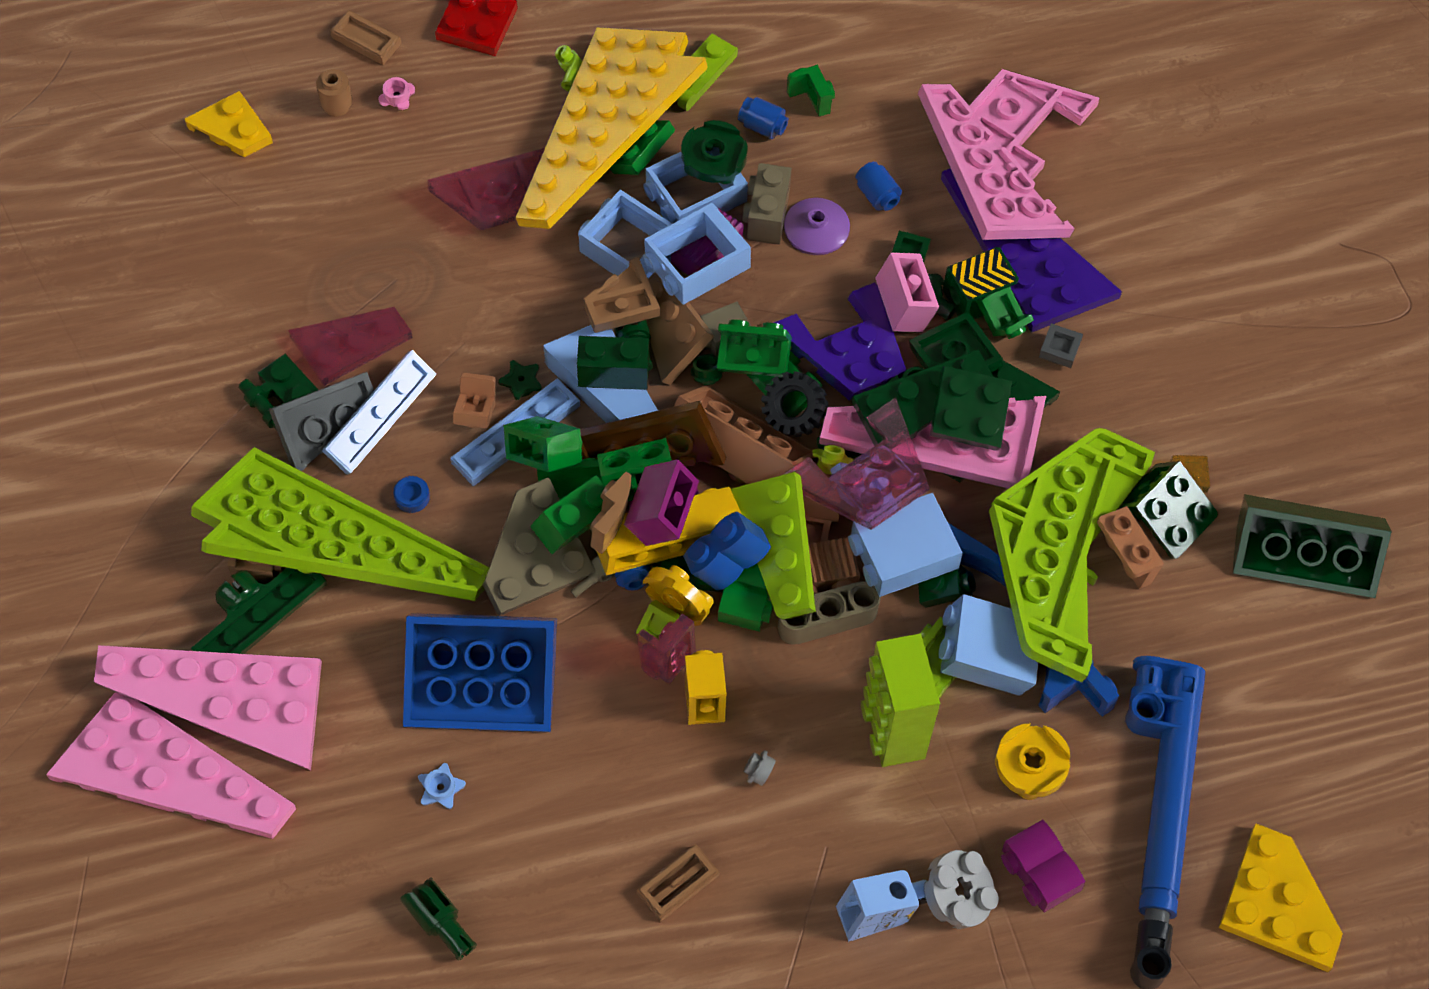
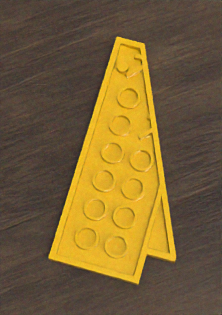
[516,27,708,229]

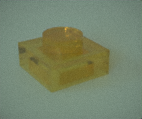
[1170,455,1210,493]

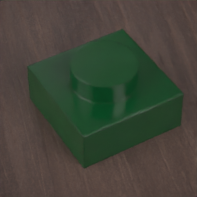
[892,230,931,262]

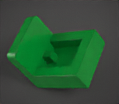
[786,64,835,117]
[976,287,1034,339]

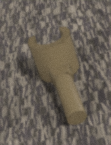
[571,556,614,598]

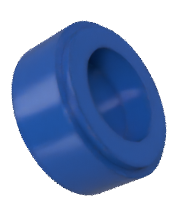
[393,476,430,513]

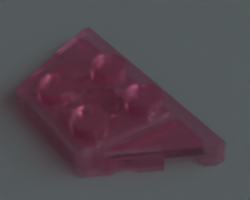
[428,148,545,230]

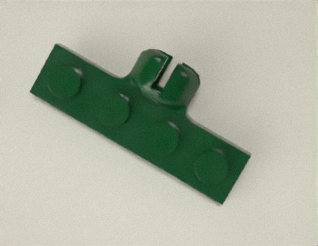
[191,568,327,654]

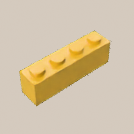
[596,486,742,576]

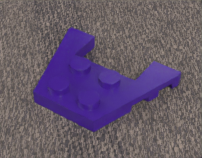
[774,282,906,401]

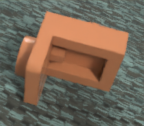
[453,373,496,428]

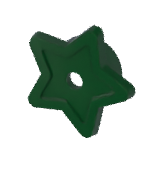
[498,360,542,400]

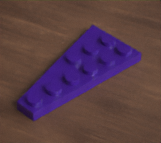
[941,168,1122,333]

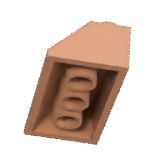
[674,385,818,484]

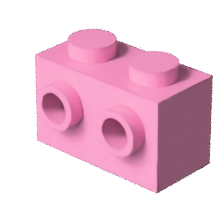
[875,253,939,332]

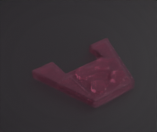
[783,397,930,530]

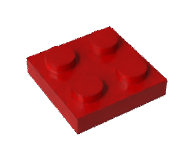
[435,0,518,56]

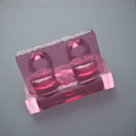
[637,613,696,684]

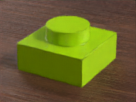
[636,600,685,652]

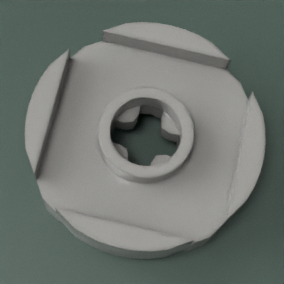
[924,850,999,929]

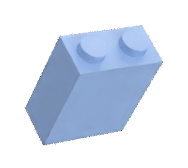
[848,492,962,597]
[939,594,1038,696]

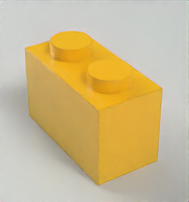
[685,650,727,725]

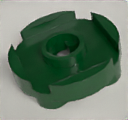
[681,120,748,184]

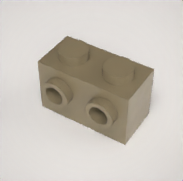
[742,163,792,245]

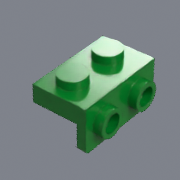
[717,319,792,377]

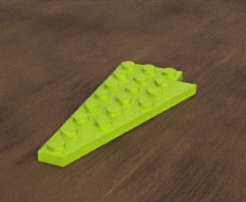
[191,447,489,601]

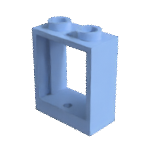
[643,147,748,224]
[578,189,672,278]
[643,203,751,305]

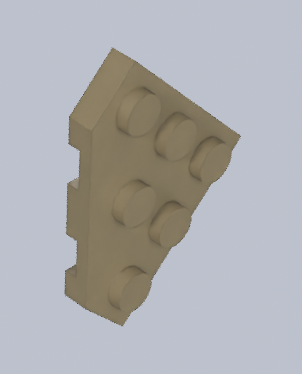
[483,477,596,616]

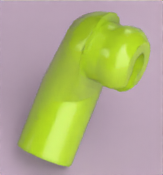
[555,45,582,92]

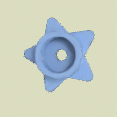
[418,763,466,809]

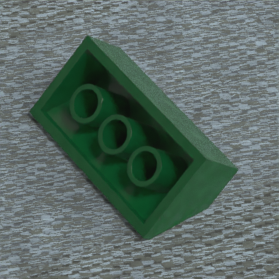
[1233,494,1392,598]

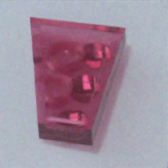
[288,307,413,386]

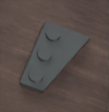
[269,372,374,471]

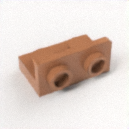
[1097,506,1164,589]

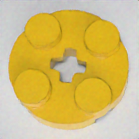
[643,565,714,626]
[994,723,1071,800]

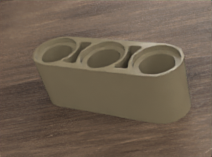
[778,581,881,645]

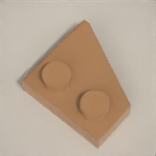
[584,257,660,333]

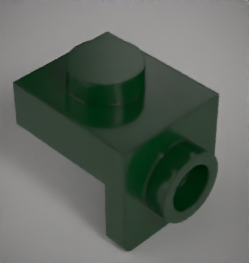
[918,564,976,608]

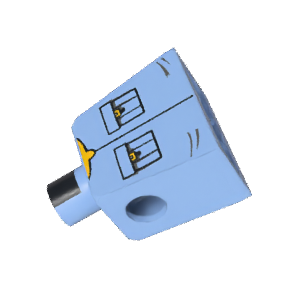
[836,870,927,942]

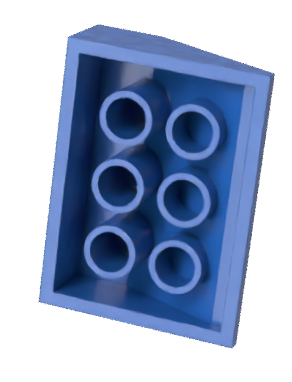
[403,613,557,732]

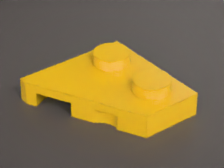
[185,91,273,158]

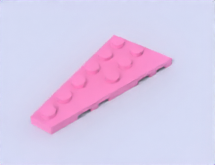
[918,84,1075,240]
[819,396,1046,489]
[94,645,322,771]

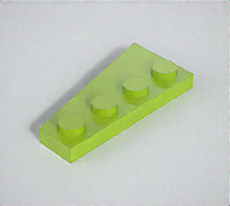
[731,472,816,620]

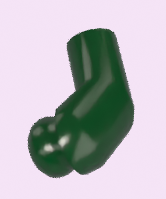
[928,273,957,321]

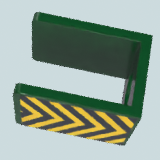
[942,247,1019,319]

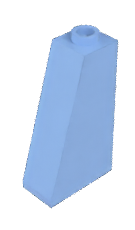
[543,325,658,423]

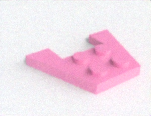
[969,69,1100,180]

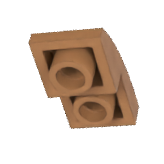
[590,472,632,554]

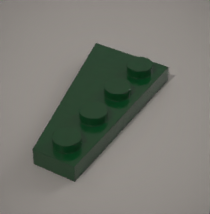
[852,350,993,460]

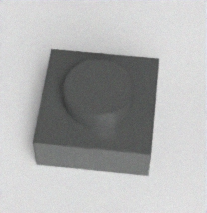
[1039,323,1083,368]

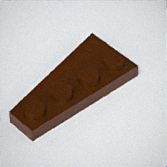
[580,401,727,466]

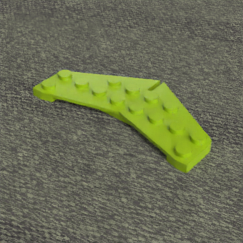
[989,428,1155,682]

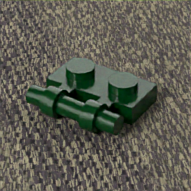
[238,353,318,430]

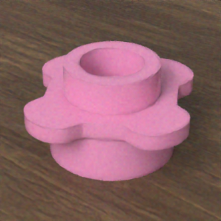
[378,77,415,110]

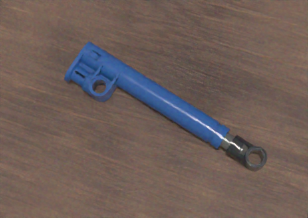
[1125,656,1206,989]

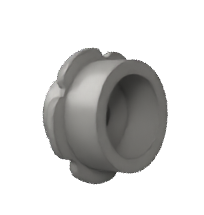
[744,750,776,786]

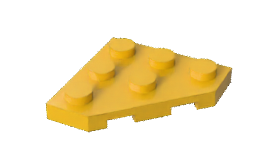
[1219,823,1343,972]

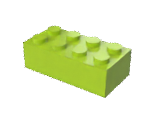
[861,633,940,767]

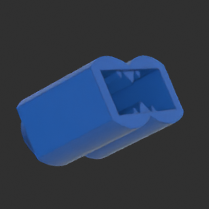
[683,512,771,590]

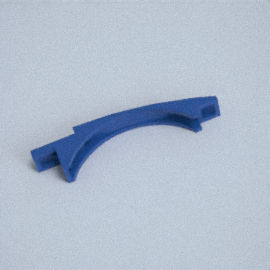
[906,501,1119,717]

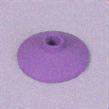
[784,198,850,255]

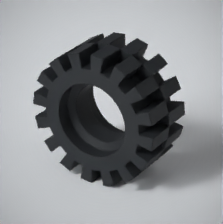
[761,371,829,437]

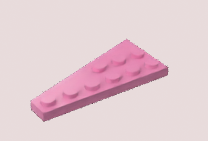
[46,692,296,839]

